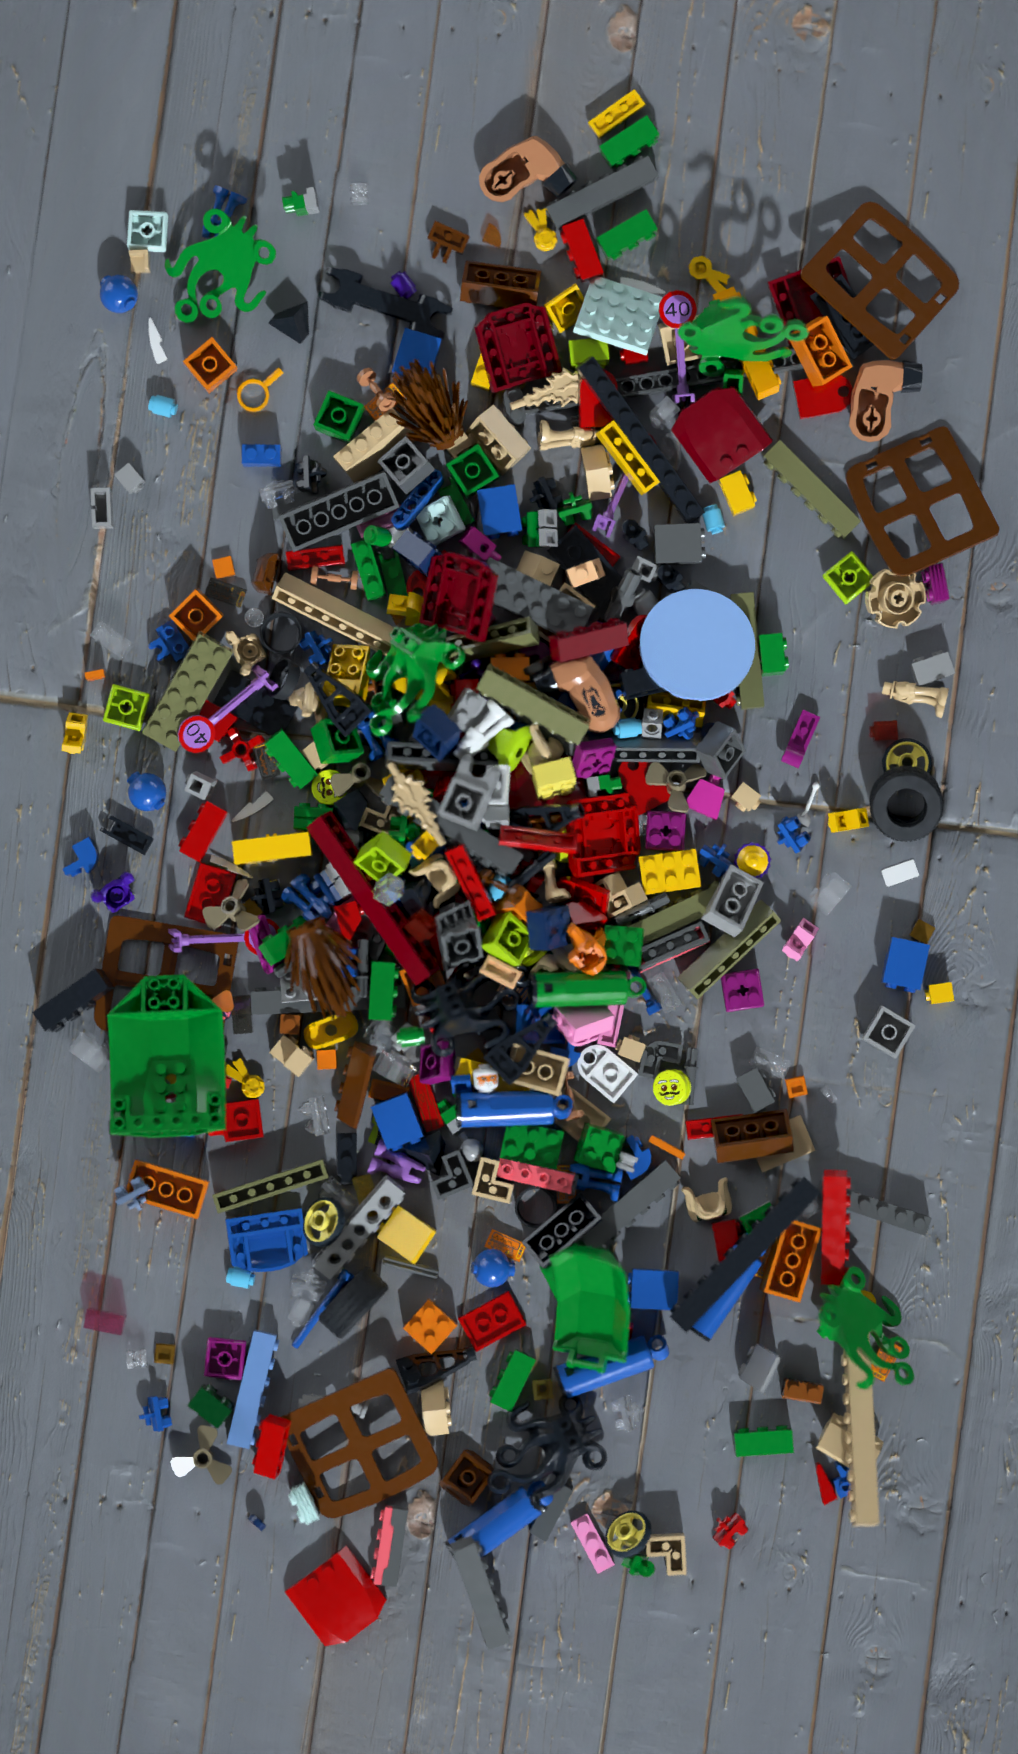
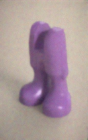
[367,1139,426,1184]

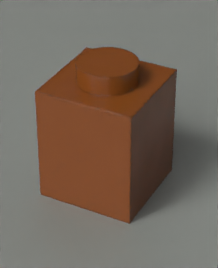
[280,1014,301,1035]

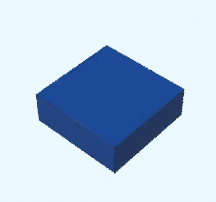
[451,1075,472,1094]

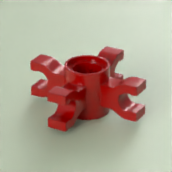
[219,727,265,771]

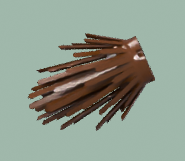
[388,359,468,450]
[284,917,363,1021]

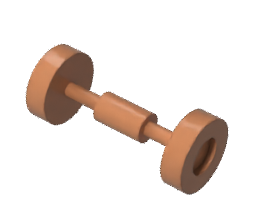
[357,368,396,411]
[311,566,359,590]
[564,1071,585,1121]

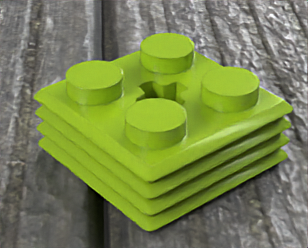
[822,551,873,604]
[103,684,150,731]

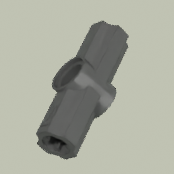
[603,568,642,621]

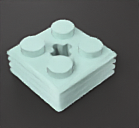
[127,210,168,252]
[416,496,466,546]
[288,1481,320,1525]

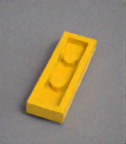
[588,89,646,139]

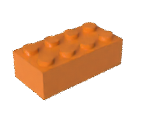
[126,1159,210,1219]
[759,1220,822,1303]

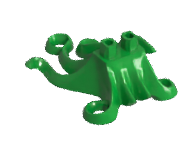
[165,209,276,323]
[678,296,808,377]
[366,623,465,736]
[817,1267,914,1390]

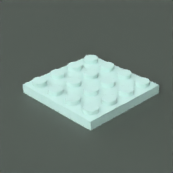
[573,276,663,356]

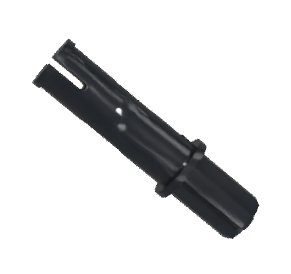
[506,851,556,889]

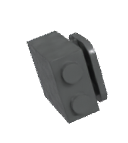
[654,523,705,565]

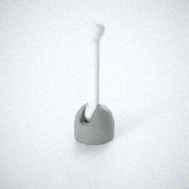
[797,782,820,828]

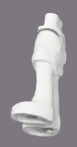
[453,699,514,760]

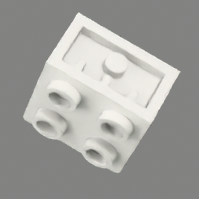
[484,765,510,807]

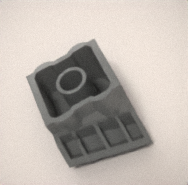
[435,901,483,972]

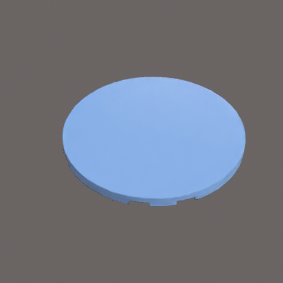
[640,589,755,701]

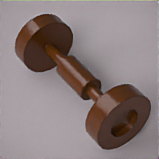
[479,868,525,904]

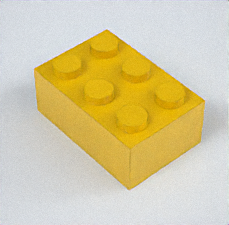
[638,849,701,895]

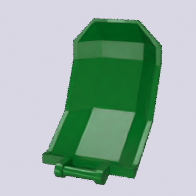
[549,1245,630,1374]

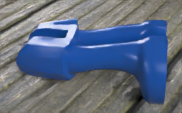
[202,185,247,239]
[357,704,400,762]
[281,874,332,921]
[569,1163,623,1202]

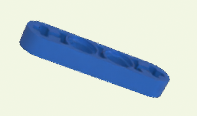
[391,469,444,531]

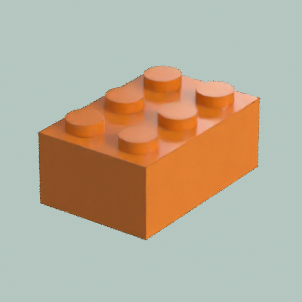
[790,316,853,386]

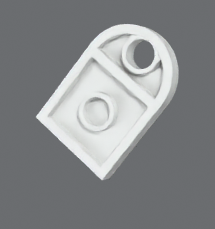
[577,1045,638,1103]

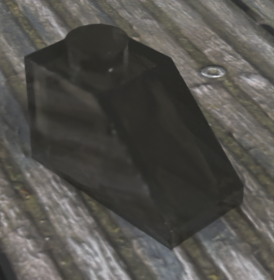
[232,995,254,1034]

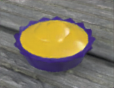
[734,842,771,878]

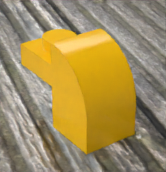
[387,592,424,626]
[61,712,88,754]
[828,808,869,833]

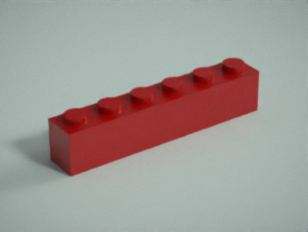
[821,1169,851,1285]

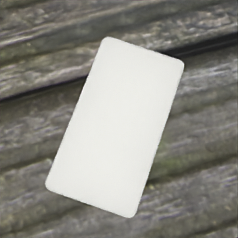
[881,859,919,887]

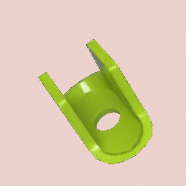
[487,726,532,772]

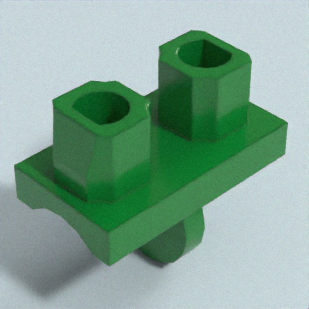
[557,492,593,526]
[389,815,421,848]
[621,1555,655,1577]

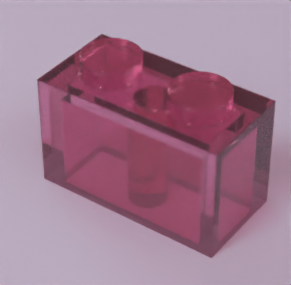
[83,1307,127,1336]

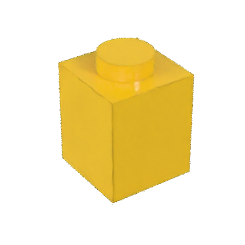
[924,982,954,1004]

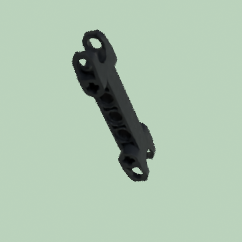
[317,267,453,340]

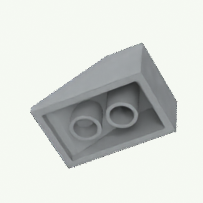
[447,688,513,734]
[701,864,764,937]
[738,1343,781,1393]

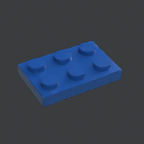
[516,1005,565,1044]

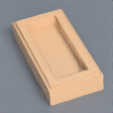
[479,954,522,990]

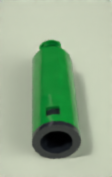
[527,970,646,1008]

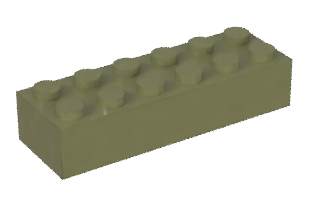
[142,631,233,752]

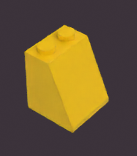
[376,1205,437,1264]

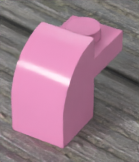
[782,918,819,961]

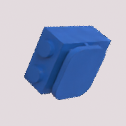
[392,328,442,378]
[477,484,522,540]
[881,937,930,993]
[371,1091,424,1151]
[628,1268,679,1310]

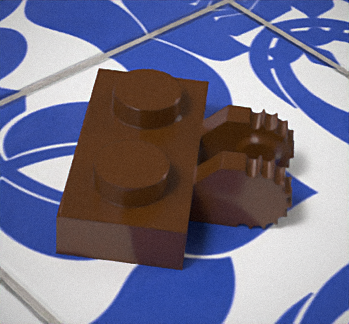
[427,221,470,264]

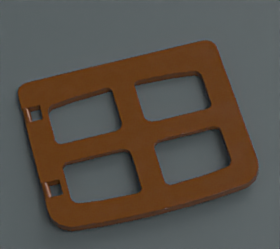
[800,202,959,360]
[846,426,999,577]
[94,915,239,1032]
[281,1368,438,1518]

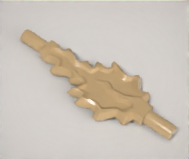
[509,368,582,410]
[387,762,447,847]

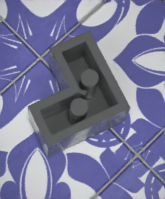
[431,1149,474,1200]

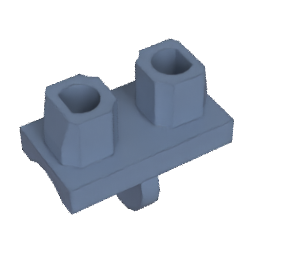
[114,1176,150,1211]

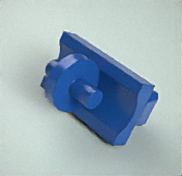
[299,631,333,665]
[662,707,700,739]
[777,816,811,854]
[697,844,733,878]
[139,1396,172,1432]

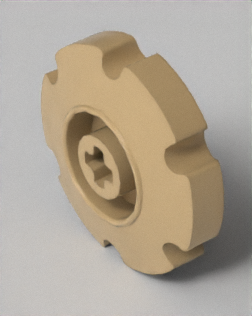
[865,569,926,628]

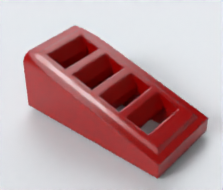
[433,772,456,804]
[815,1462,837,1505]

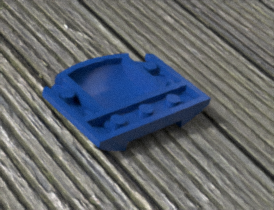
[225,1208,308,1272]

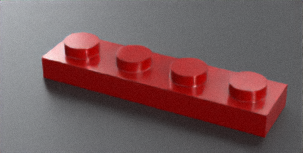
[499,825,577,854]
[445,844,497,922]

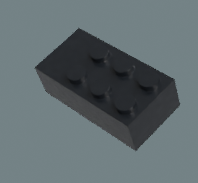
[32,968,115,1032]

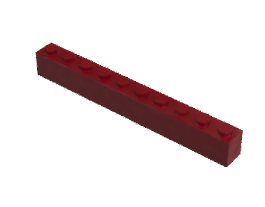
[306,811,441,986]

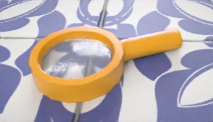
[237,367,283,412]

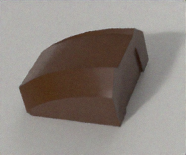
[251,553,280,595]
[439,1449,494,1507]

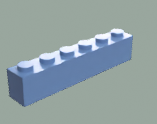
[227,1329,280,1449]

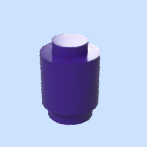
[390,271,417,299]

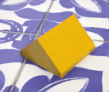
[544,283,584,333]

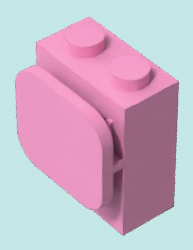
[552,1005,614,1046]

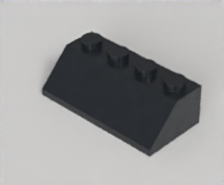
[522,1192,603,1269]

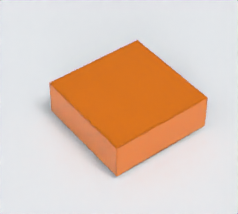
[212,556,235,579]
[85,669,106,681]
[317,1049,337,1070]
[785,1075,808,1098]

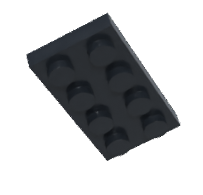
[809,274,874,360]
[547,525,622,608]
[213,669,298,736]

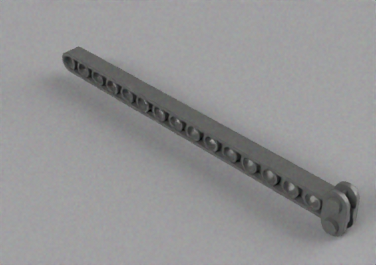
[503,349,803,427]

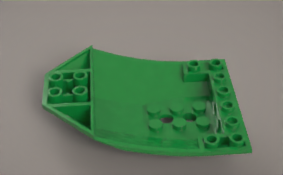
[107,974,226,1138]

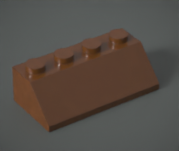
[460,260,541,308]
[334,1041,378,1129]
[711,1109,794,1163]

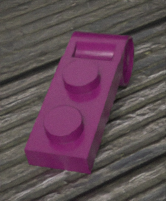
[781,710,820,768]
[248,914,285,974]

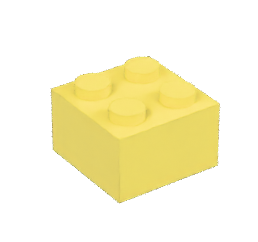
[532,757,576,800]

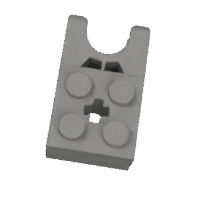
[438,754,501,831]

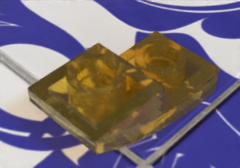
[352,1174,377,1217]

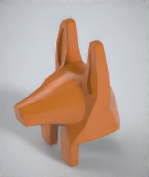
[567,923,607,975]

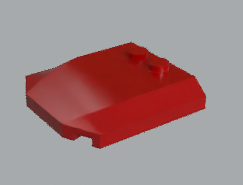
[566,793,641,877]
[285,1545,387,1646]

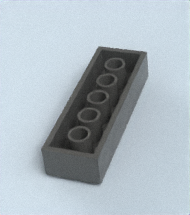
[278,470,399,552]
[487,557,594,634]

